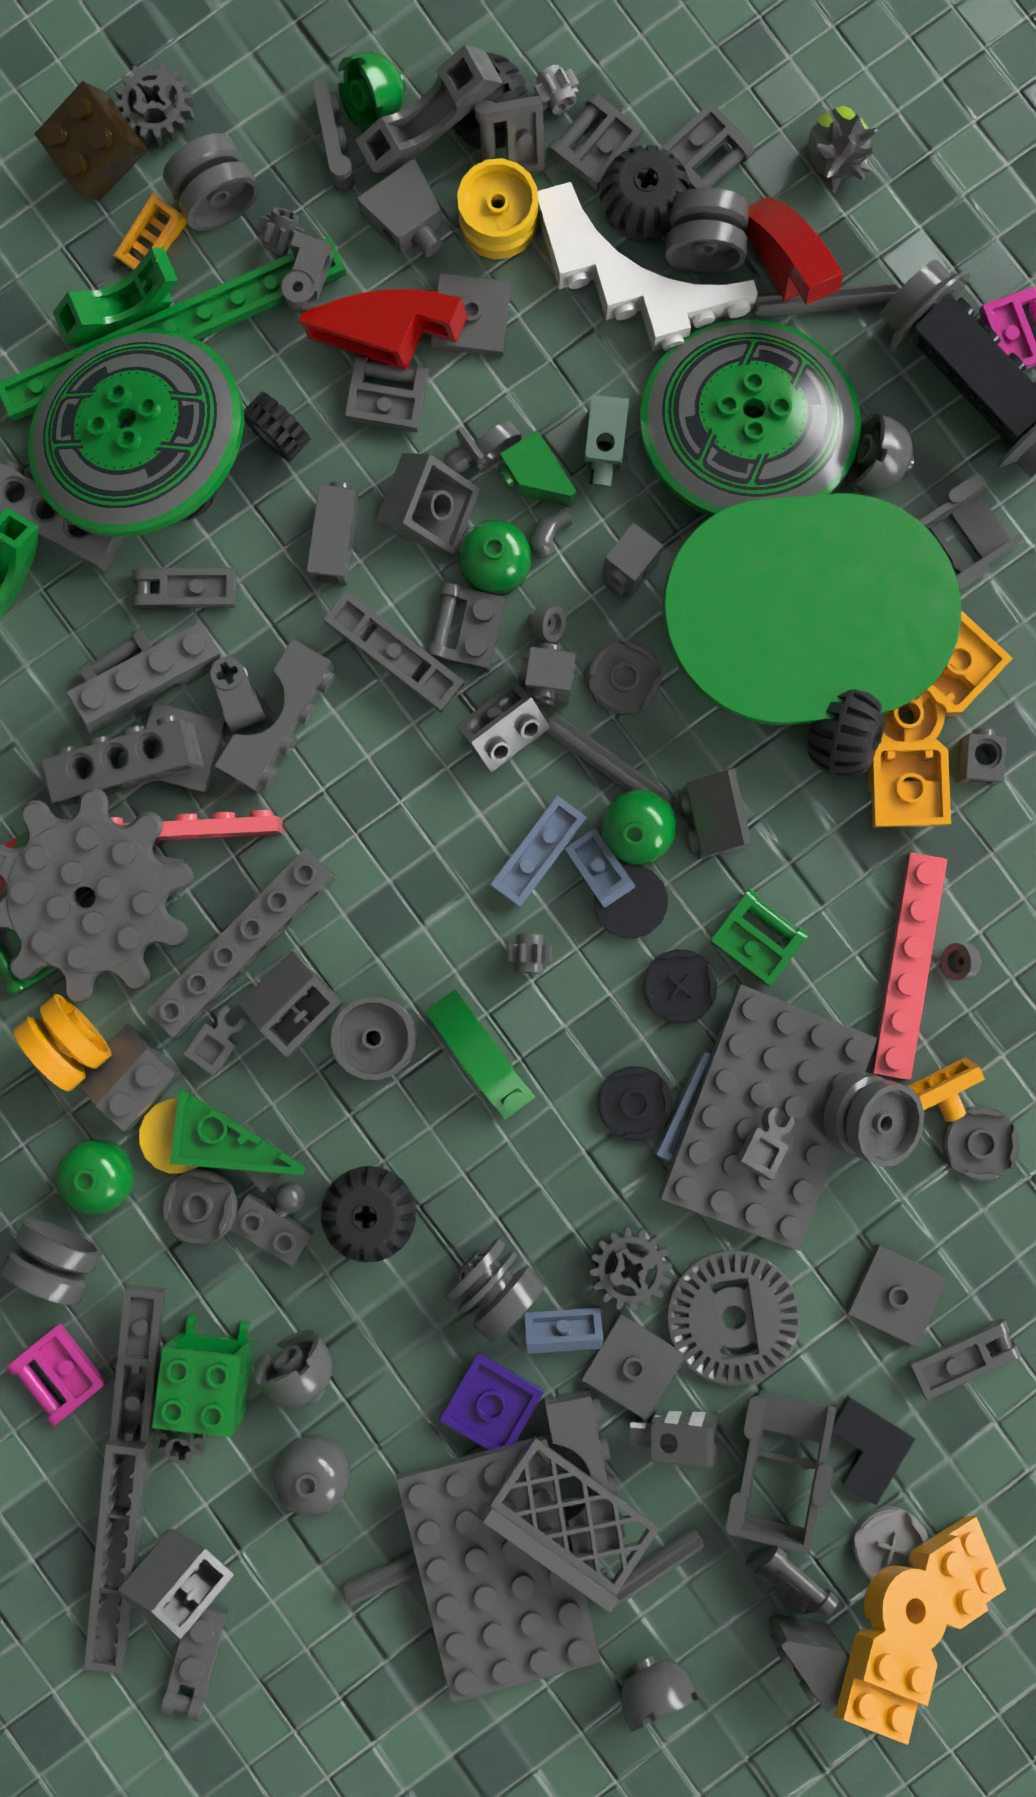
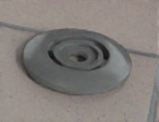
[667,1250,801,1386]

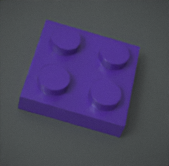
[439,1351,544,1450]

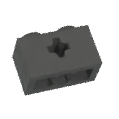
[601,522,663,599]

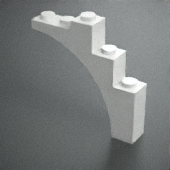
[537,182,758,351]

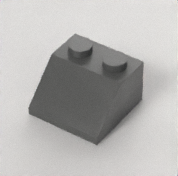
[376,453,481,556]
[679,768,752,860]
[80,1023,184,1131]

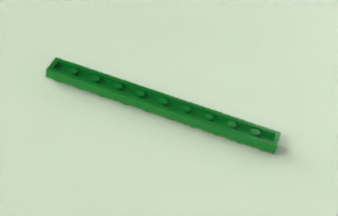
[0,237,347,422]

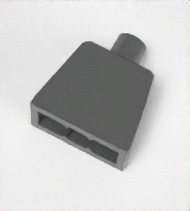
[357,158,443,257]

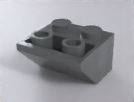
[239,951,345,1057]
[116,1529,234,1645]
[770,1614,850,1713]

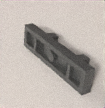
[323,591,464,713]

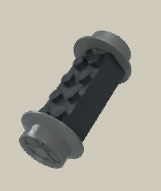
[880,260,1036,478]

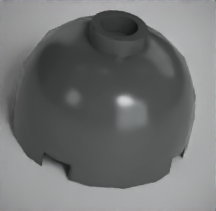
[845,413,914,491]
[254,1330,333,1407]
[274,1434,350,1516]
[621,1656,701,1732]

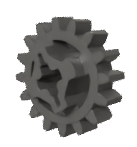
[114,61,195,146]
[589,1226,672,1311]

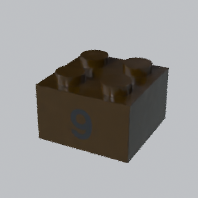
[34,81,148,201]

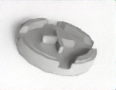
[852,1506,929,1580]

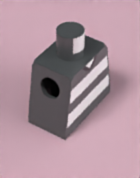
[629,1410,718,1468]

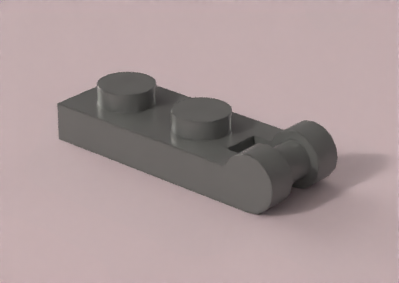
[312,77,354,193]
[132,567,236,610]
[908,1319,1021,1400]
[161,1605,229,1721]

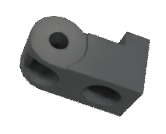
[281,231,334,314]

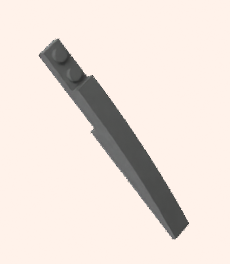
[84,1284,166,1674]

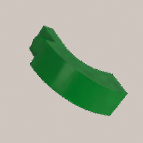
[53,248,178,345]
[0,508,39,620]
[425,989,536,1120]

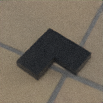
[832,1396,916,1505]

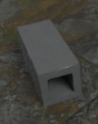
[307,481,359,585]

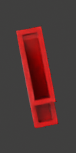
[745,197,843,305]
[299,289,468,370]

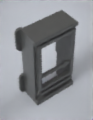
[919,474,1025,590]
[726,1390,836,1555]

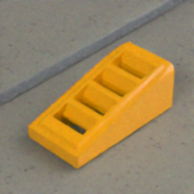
[113,193,187,270]

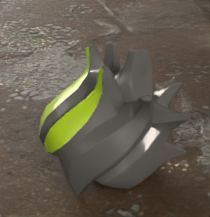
[808,106,878,194]

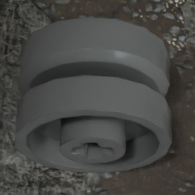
[162,133,259,231]
[665,187,749,274]
[331,996,417,1080]
[824,1072,924,1167]
[1,1218,103,1305]

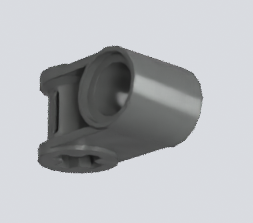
[210,656,267,732]

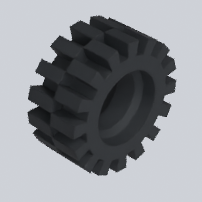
[244,391,311,462]

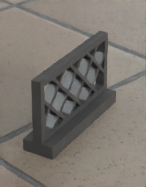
[478,1437,660,1613]

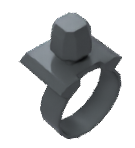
[444,421,522,473]

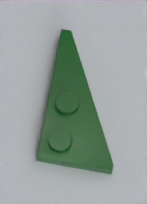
[170,1090,306,1176]

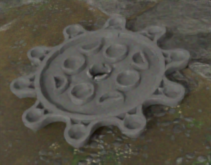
[0,788,194,1003]

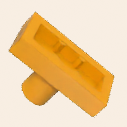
[907,1057,985,1122]

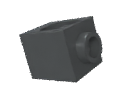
[957,729,1007,786]

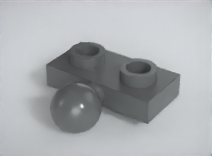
[231,1182,314,1267]

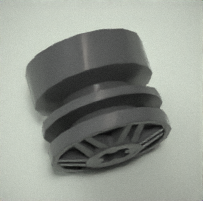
[444,1237,546,1343]

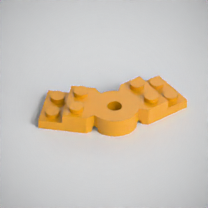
[868,610,1013,828]
[834,1515,1006,1745]

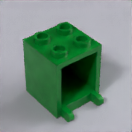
[152,1314,255,1437]

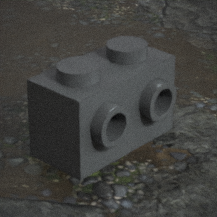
[519,643,576,707]
[456,681,550,772]

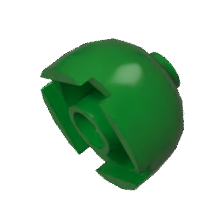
[338,51,406,133]
[459,520,531,596]
[602,789,677,865]
[55,1139,135,1216]

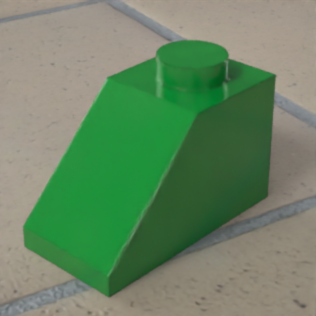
[498,430,577,507]

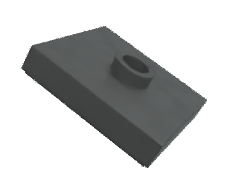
[431,273,512,357]
[145,702,227,794]
[846,1243,949,1347]
[581,1312,685,1421]

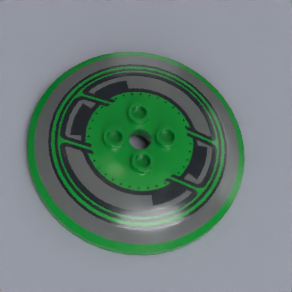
[640,319,861,517]
[28,329,244,537]

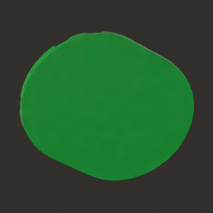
[663,493,962,725]

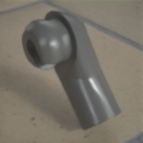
[529,508,573,559]

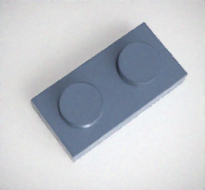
[564,828,635,908]
[525,1308,604,1354]

